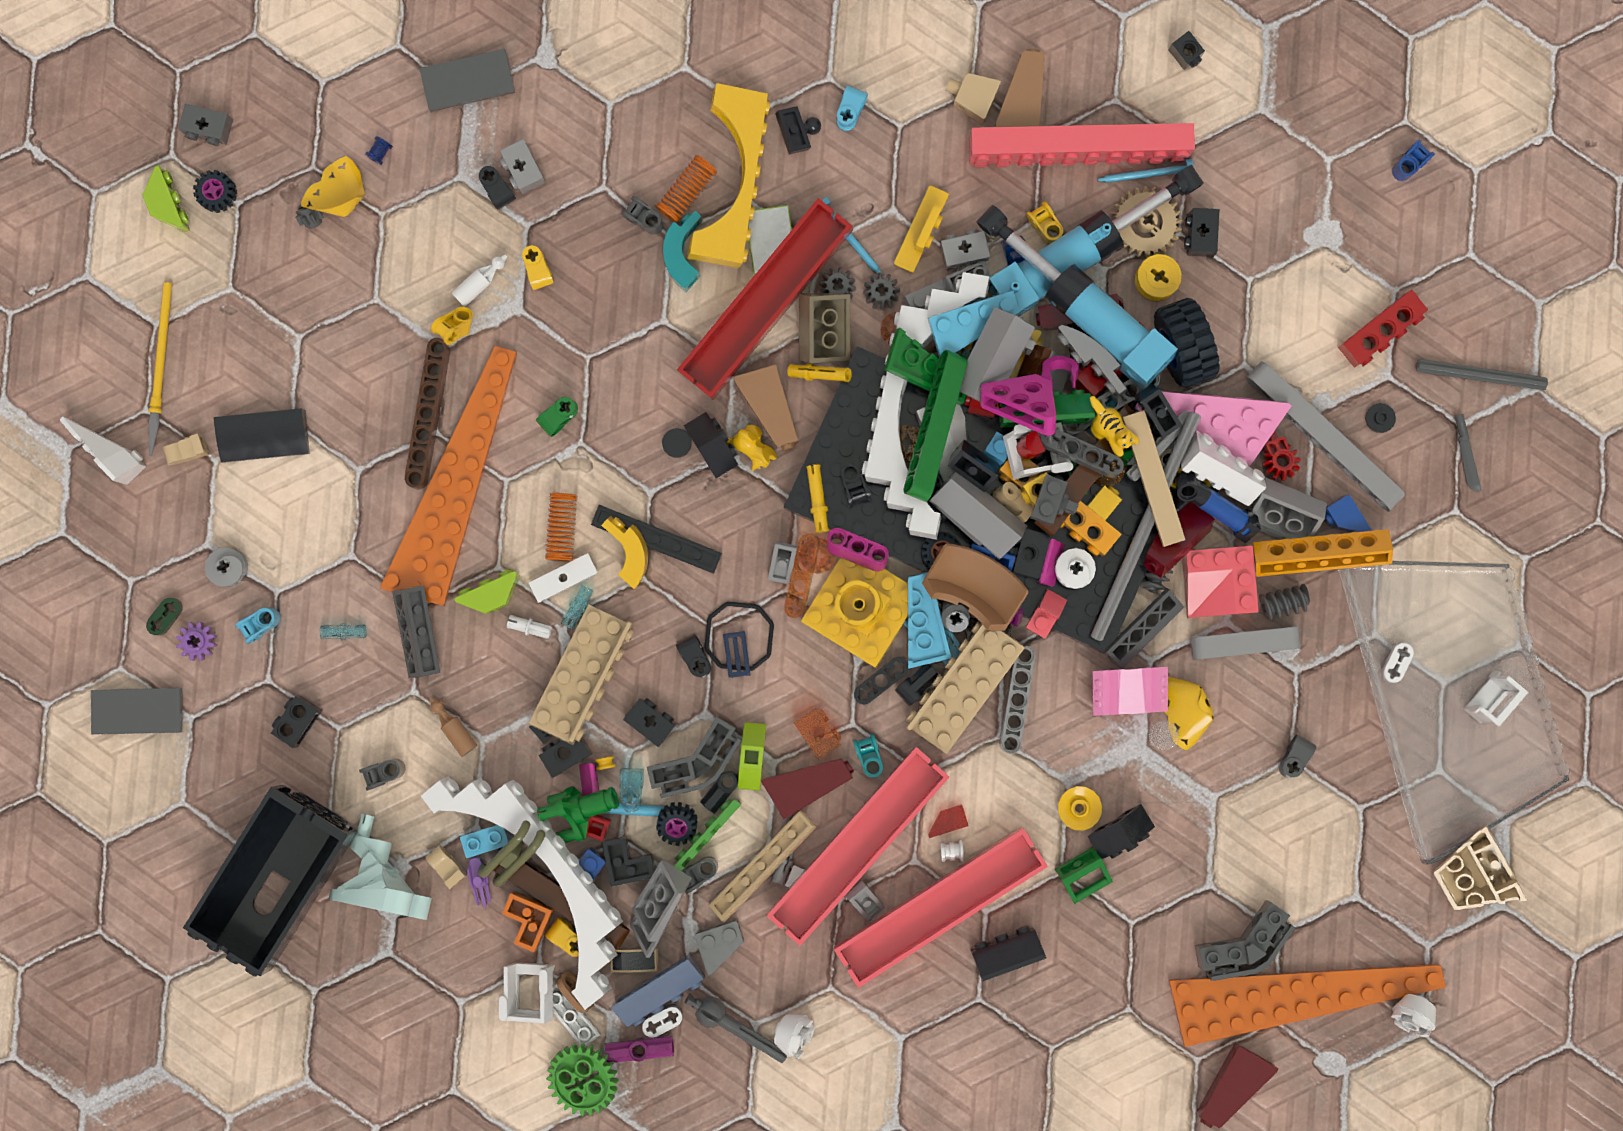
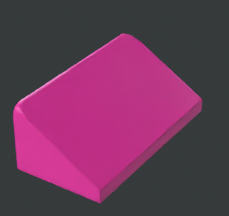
[1037,539,1064,587]
[579,762,599,796]

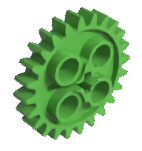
[546,1043,619,1116]

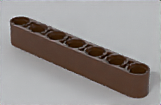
[404,338,450,490]
[1034,404,1137,537]
[494,847,630,950]

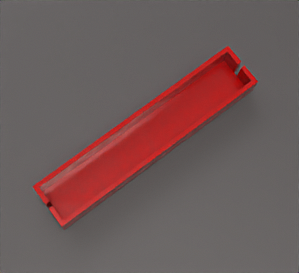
[677,198,853,400]

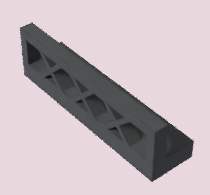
[392,586,440,678]
[1104,588,1184,669]

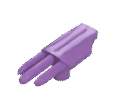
[467,857,491,908]

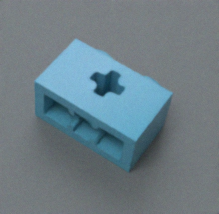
[460,825,512,859]

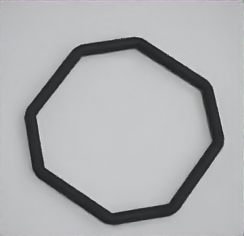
[704,602,774,671]

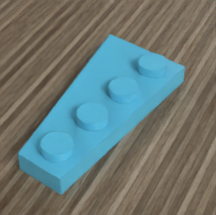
[928,290,1020,357]
[908,572,952,669]

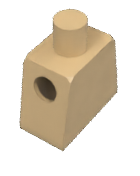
[945,73,1001,125]

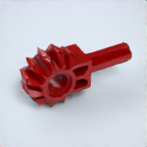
[1262,431,1301,481]

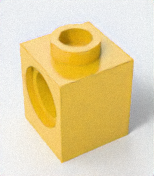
[1020,472,1048,507]
[1087,486,1122,520]

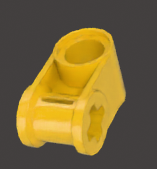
[1026,201,1063,245]
[522,245,554,290]
[431,307,473,345]
[545,917,579,957]

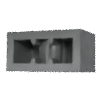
[178,104,233,146]

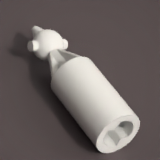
[451,255,507,307]

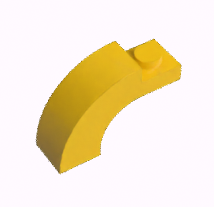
[601,516,648,589]

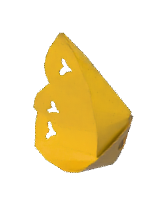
[301,156,365,217]
[1165,677,1214,750]

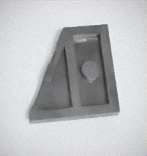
[694,920,744,976]

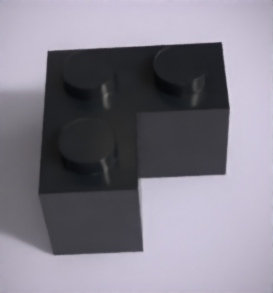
[683,412,739,478]
[1087,804,1155,859]
[602,836,656,887]

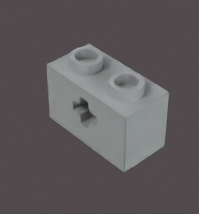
[500,139,546,194]
[940,229,990,270]

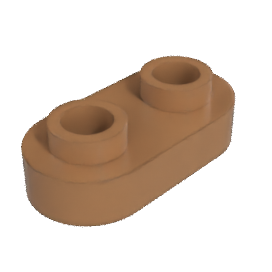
[557,971,594,1013]

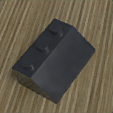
[970,926,1047,981]

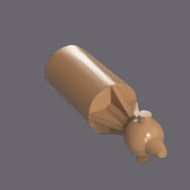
[429,697,478,757]

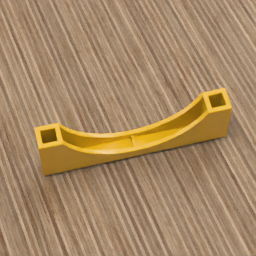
[687,83,770,269]

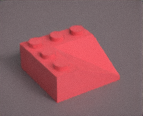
[1182,546,1259,618]

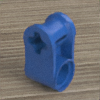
[1392,139,1435,181]

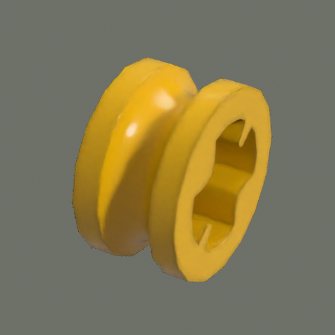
[595,756,616,771]

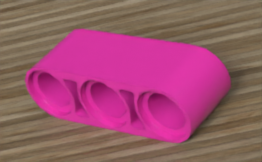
[826,528,889,572]

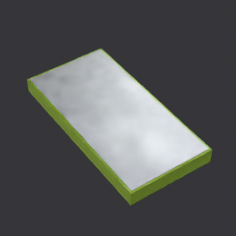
[748,205,792,275]

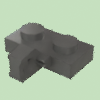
[1030,474,1079,526]

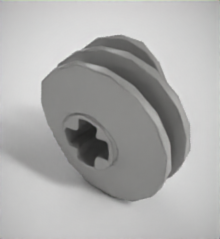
[205,547,248,587]

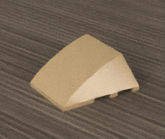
[1433,825,1527,910]

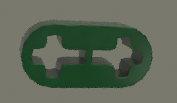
[146,598,183,636]

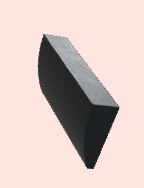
[213,408,310,463]

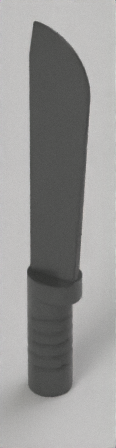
[1455,414,1481,491]

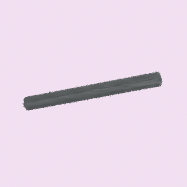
[1416,359,1548,390]

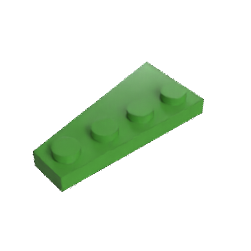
[674,798,741,871]

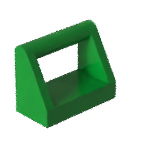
[1055,847,1113,904]

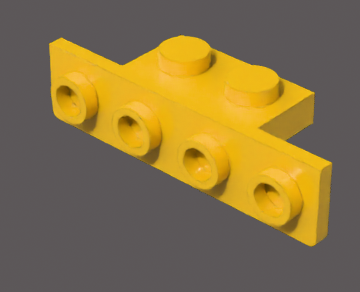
[894,186,949,273]

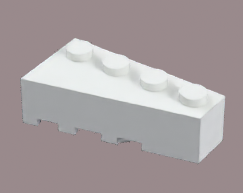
[1181,430,1266,506]

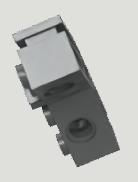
[647,716,742,798]
[1195,900,1296,981]

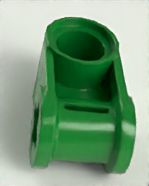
[536,397,578,437]

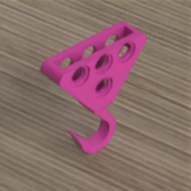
[981,356,1079,436]

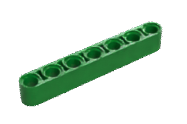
[903,349,967,502]

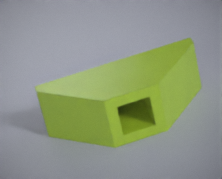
[142,165,189,232]
[454,569,520,614]
[738,722,767,791]

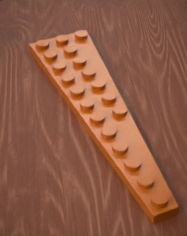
[380,346,517,606]
[1168,964,1446,1047]

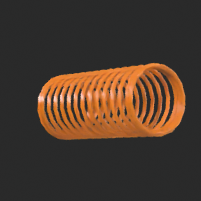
[656,155,717,223]
[545,493,578,561]

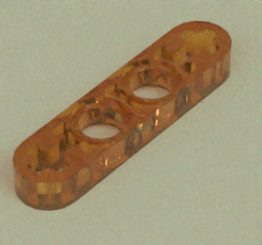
[785,533,820,618]

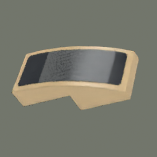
[611,948,659,972]

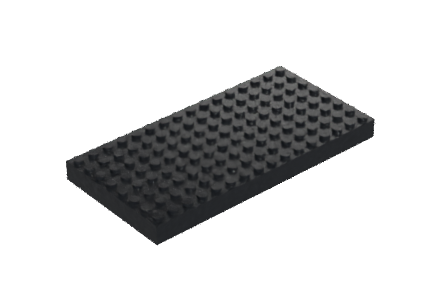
[784,346,1179,655]

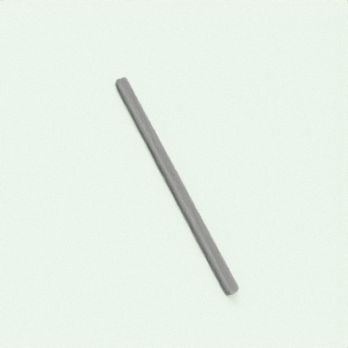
[1091,412,1201,641]

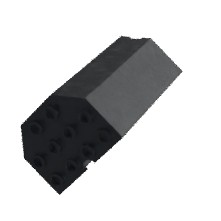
[183,785,358,976]

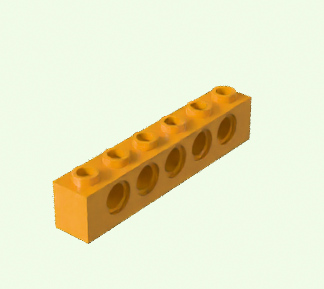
[999,456,1122,556]
[1253,529,1393,577]

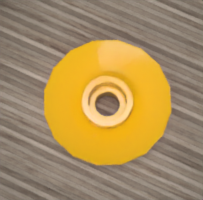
[1058,786,1102,831]

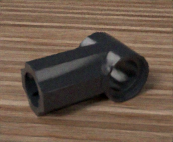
[895,664,939,706]
[700,771,739,814]

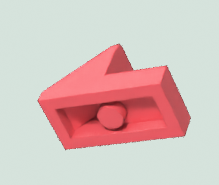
[1025,589,1067,639]

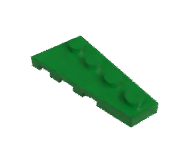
[884,328,966,405]

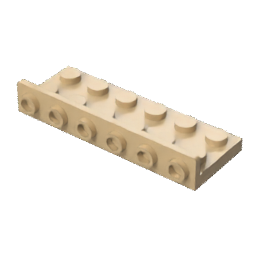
[529,604,634,745]
[906,620,1025,754]

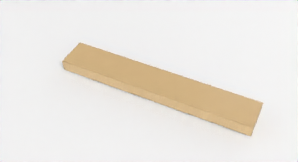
[1122,410,1185,547]
[708,810,817,922]

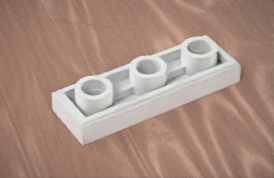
[529,553,598,603]
[553,983,601,1047]

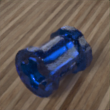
[364,136,393,165]

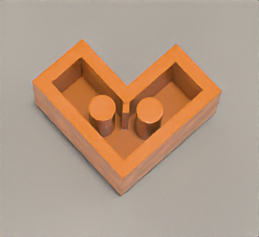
[502,891,554,952]

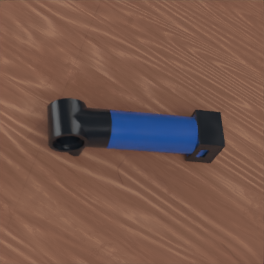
[1174,471,1261,543]

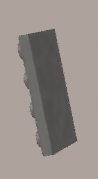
[419,49,515,112]
[91,688,182,735]

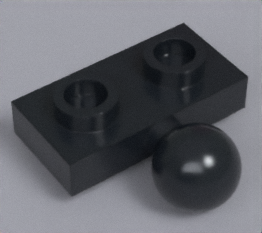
[775,106,821,155]

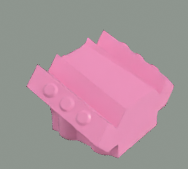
[1093,667,1168,716]

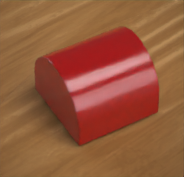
[1016,431,1045,459]
[587,815,611,842]

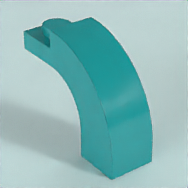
[663,211,703,293]

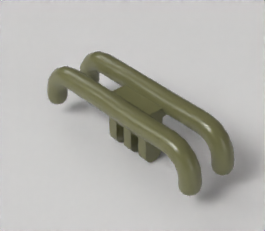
[478,820,545,887]

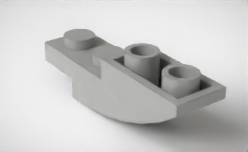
[903,260,991,309]
[1057,325,1126,397]

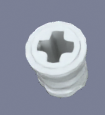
[940,840,964,862]

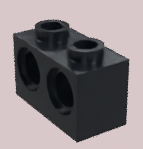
[271,696,323,748]

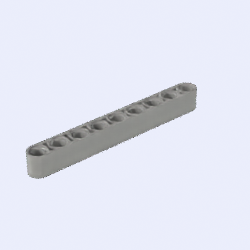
[1246,361,1405,512]

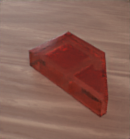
[928,804,969,838]

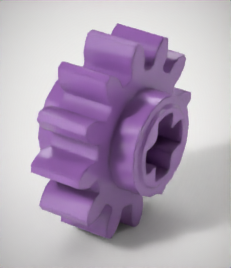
[176,622,217,661]

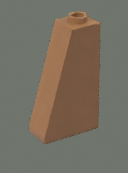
[995,48,1045,127]
[733,364,798,451]

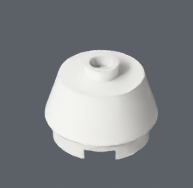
[1391,994,1436,1037]
[774,1014,815,1059]

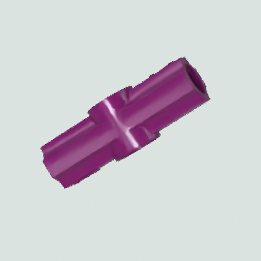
[605,1036,674,1063]

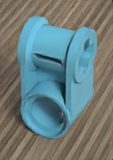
[837,85,868,131]
[235,608,281,644]

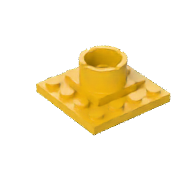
[801,550,908,668]

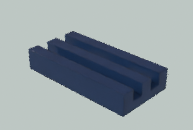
[723,631,751,678]

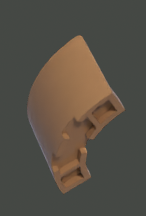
[922,544,1028,631]

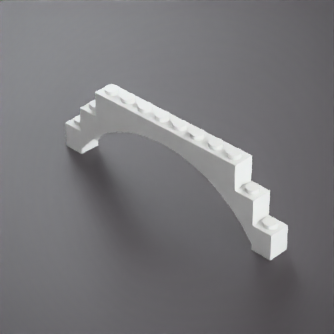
[862,272,990,540]
[421,776,623,1010]

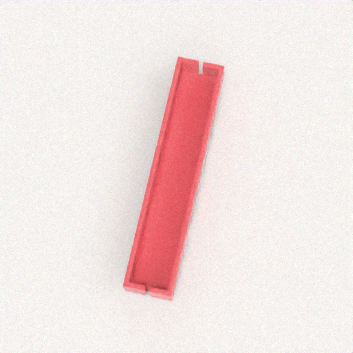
[969,123,1195,168]
[766,747,950,946]
[834,827,1048,988]

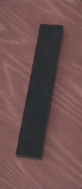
[591,505,722,574]

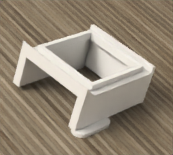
[1003,422,1073,480]
[1464,671,1529,727]
[499,962,555,1023]

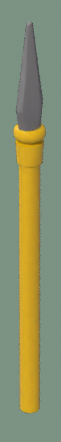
[148,282,172,456]

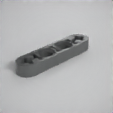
[1040,429,1124,478]

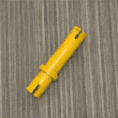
[787,363,852,382]
[806,464,829,533]

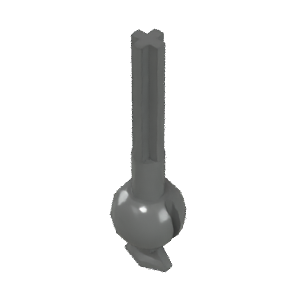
[684,993,787,1063]

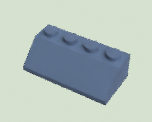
[611,953,705,1027]

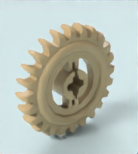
[1111,186,1183,258]

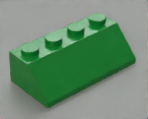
[998,390,1095,428]

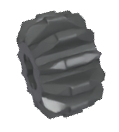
[819,267,856,299]
[863,272,900,311]

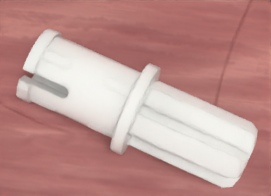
[507,615,552,639]

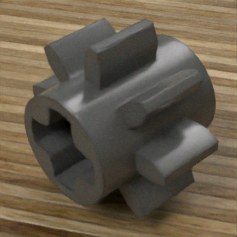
[295,201,324,229]

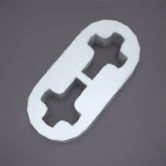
[1381,643,1414,683]
[642,1005,683,1038]

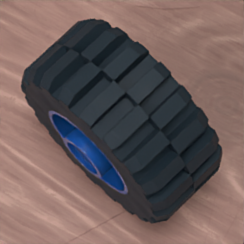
[1154,298,1220,388]

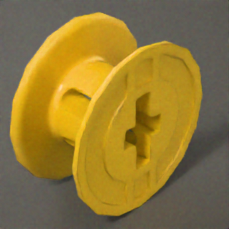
[1135,254,1182,301]

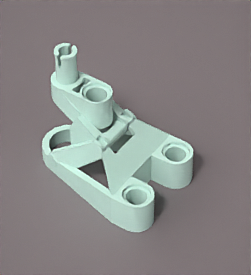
[328,814,432,920]

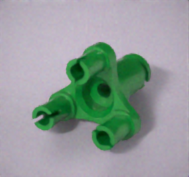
[537,786,619,843]

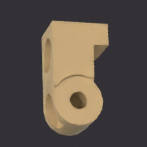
[163,433,210,465]
[992,482,1034,523]
[426,845,468,889]

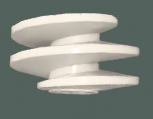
[1055,548,1096,589]

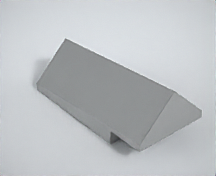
[960,307,1035,406]
[929,471,1027,559]
[630,861,692,958]

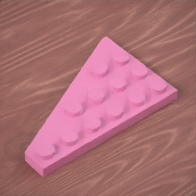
[1134,391,1292,467]

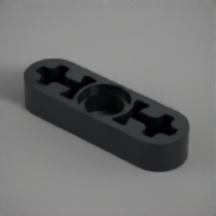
[854,657,909,705]

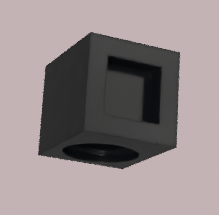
[1168,31,1205,70]

